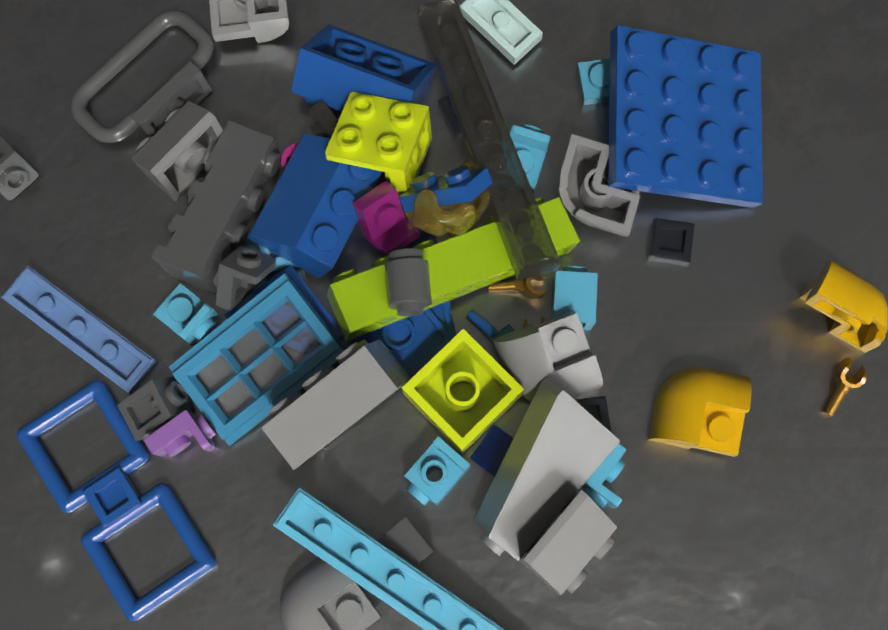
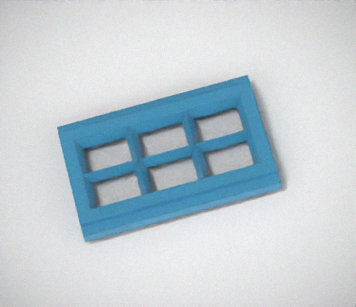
[169,273,345,446]

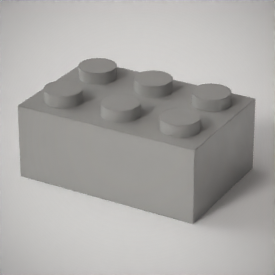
[261,339,411,470]

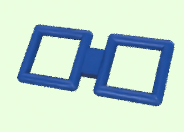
[17,379,216,621]

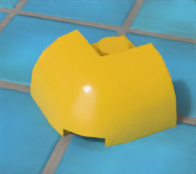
[800,260,888,353]
[648,367,752,457]

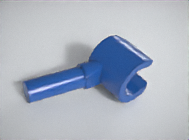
[466,310,515,348]

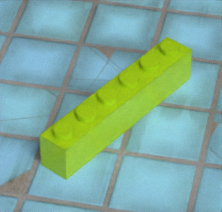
[327,197,580,342]

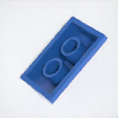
[291,24,437,113]
[247,133,382,278]

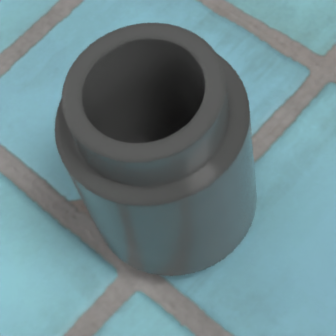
[385,249,432,316]

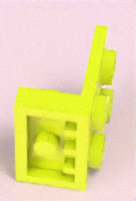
[325,92,432,197]

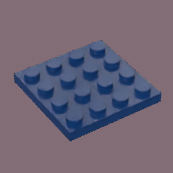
[608,25,763,208]

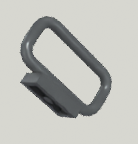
[70,10,214,143]

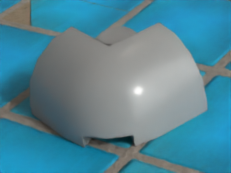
[209,0,289,43]
[558,134,640,237]
[493,311,603,402]
[280,557,382,630]

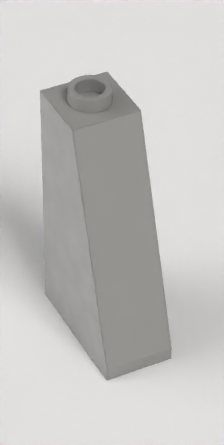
[474,378,620,561]

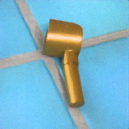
[489,270,547,299]
[824,357,867,416]

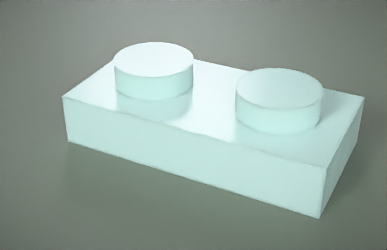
[460,0,543,65]

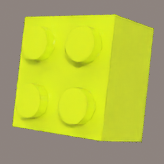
[402,329,524,454]

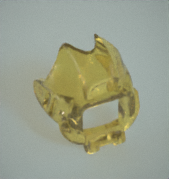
[406,161,490,236]

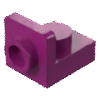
[352,181,420,256]

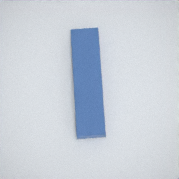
[1,265,157,394]

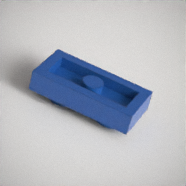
[399,166,493,212]

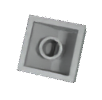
[131,101,223,202]
[519,490,617,595]

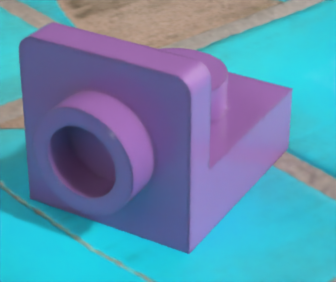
[143,410,217,457]

